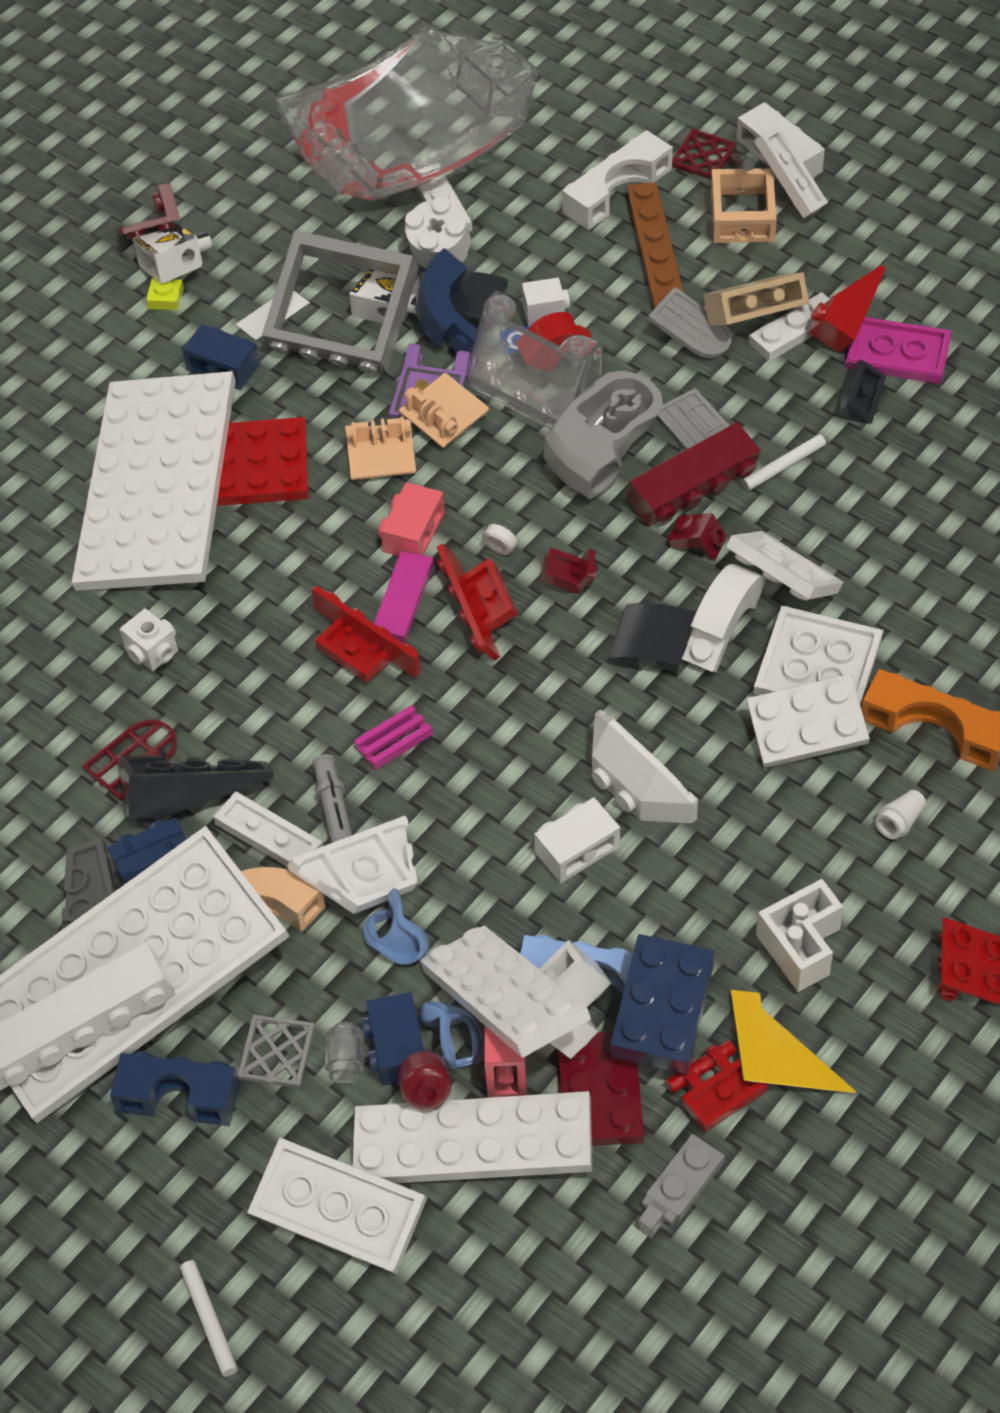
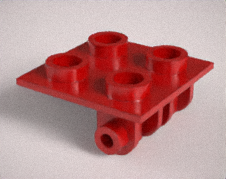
[937,917,1000,1005]

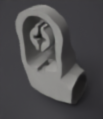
[543,370,663,499]

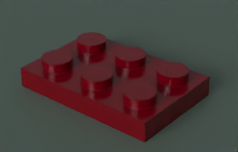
[558,1031,644,1146]

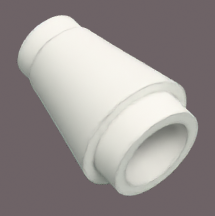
[876,790,926,839]

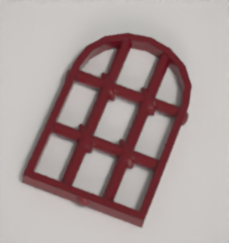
[82,719,177,802]

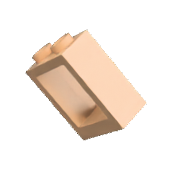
[711,168,777,243]

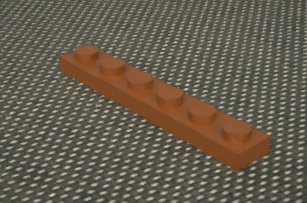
[627,182,684,309]

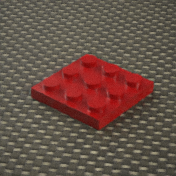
[217,417,309,506]

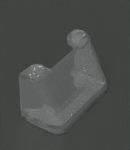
[467,291,602,429]

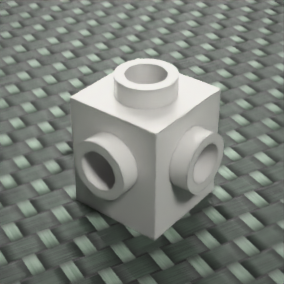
[120,608,178,672]

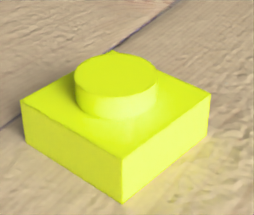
[146,278,184,310]

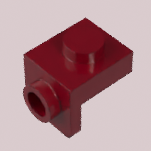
[667,513,727,560]
[541,547,598,594]

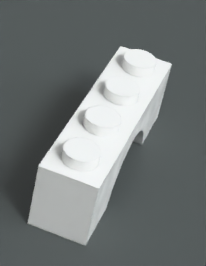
[562,130,673,230]

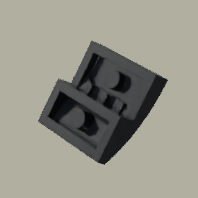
[450,271,509,329]
[608,603,696,673]

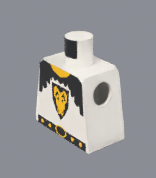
[133,226,212,284]
[349,269,419,324]

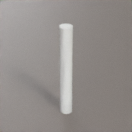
[741,434,826,491]
[180,1260,238,1377]

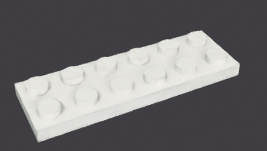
[420,926,591,1058]
[353,1091,593,1183]

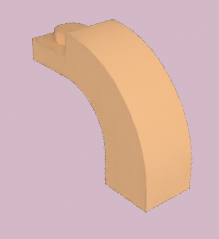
[241,867,326,932]

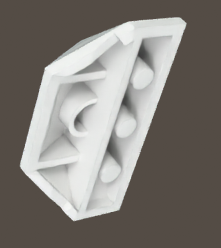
[591,710,698,823]

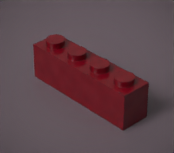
[626,422,761,527]

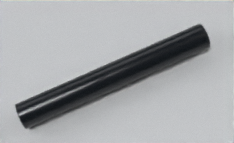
[729,152,755,171]

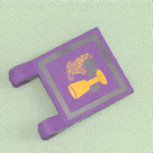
[389,343,471,419]

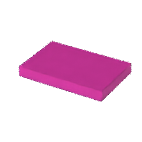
[845,317,952,384]

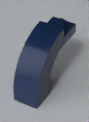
[415,248,485,360]

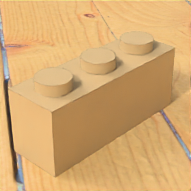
[703,272,809,326]

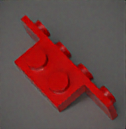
[436,543,518,661]
[311,585,421,683]

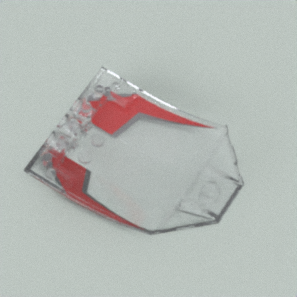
[274,23,538,201]

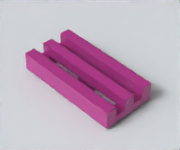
[354,705,433,770]

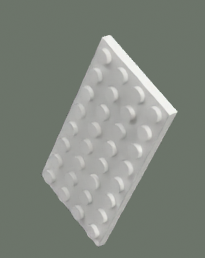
[71,371,236,591]
[0,826,290,1123]

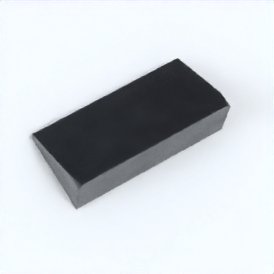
[834,359,886,424]

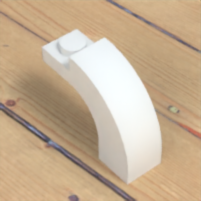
[682,564,767,672]

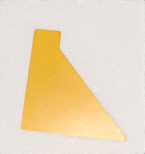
[731,990,856,1093]

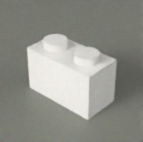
[534,797,620,884]

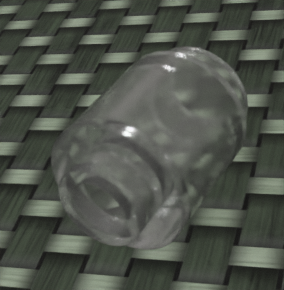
[325,1022,364,1083]

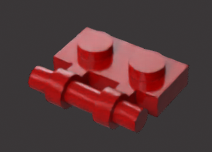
[665,1040,768,1132]

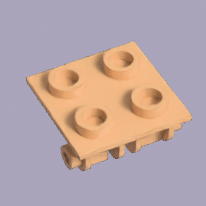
[399,373,490,448]
[345,416,416,480]

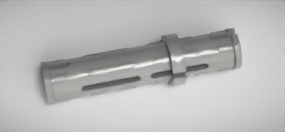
[312,754,352,843]

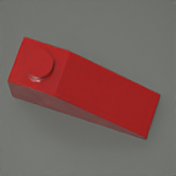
[808,265,886,353]

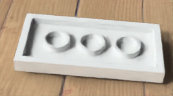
[247,1138,427,1274]

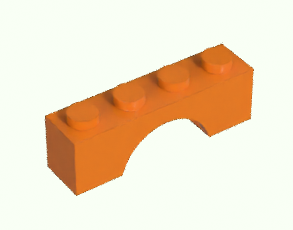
[861,669,1000,772]

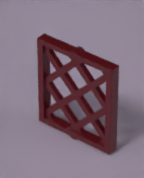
[672,129,737,180]

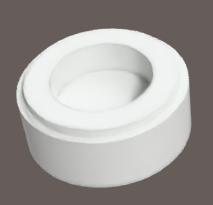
[482,524,517,555]

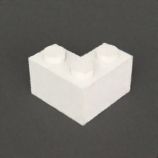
[756,879,843,992]
[540,940,611,1059]

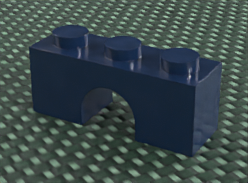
[110,1052,240,1127]

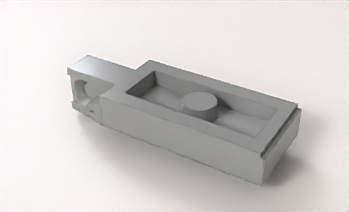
[638,1134,725,1239]

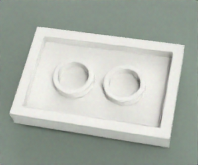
[726,531,843,600]
[747,674,869,768]

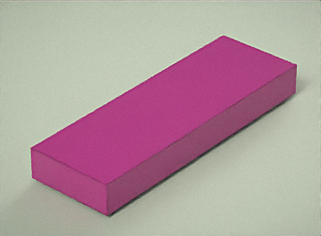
[374,551,434,643]

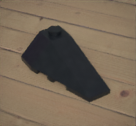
[119,755,274,823]

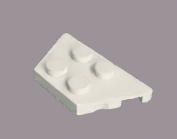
[287,816,418,914]

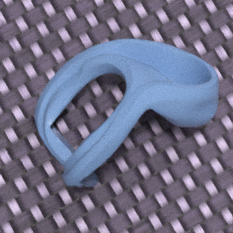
[363,888,429,965]
[419,1001,485,1069]

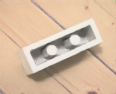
[736,102,825,178]

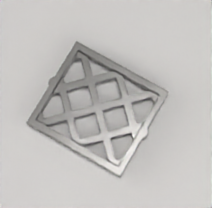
[238,1015,315,1088]

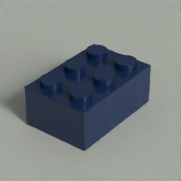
[611,934,715,1075]

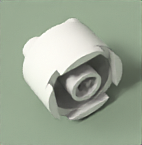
[405,196,471,269]

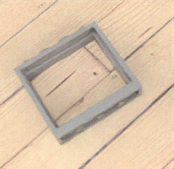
[262,230,419,373]

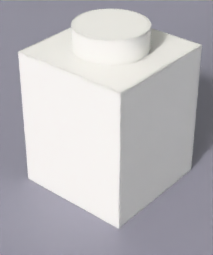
[522,277,570,327]

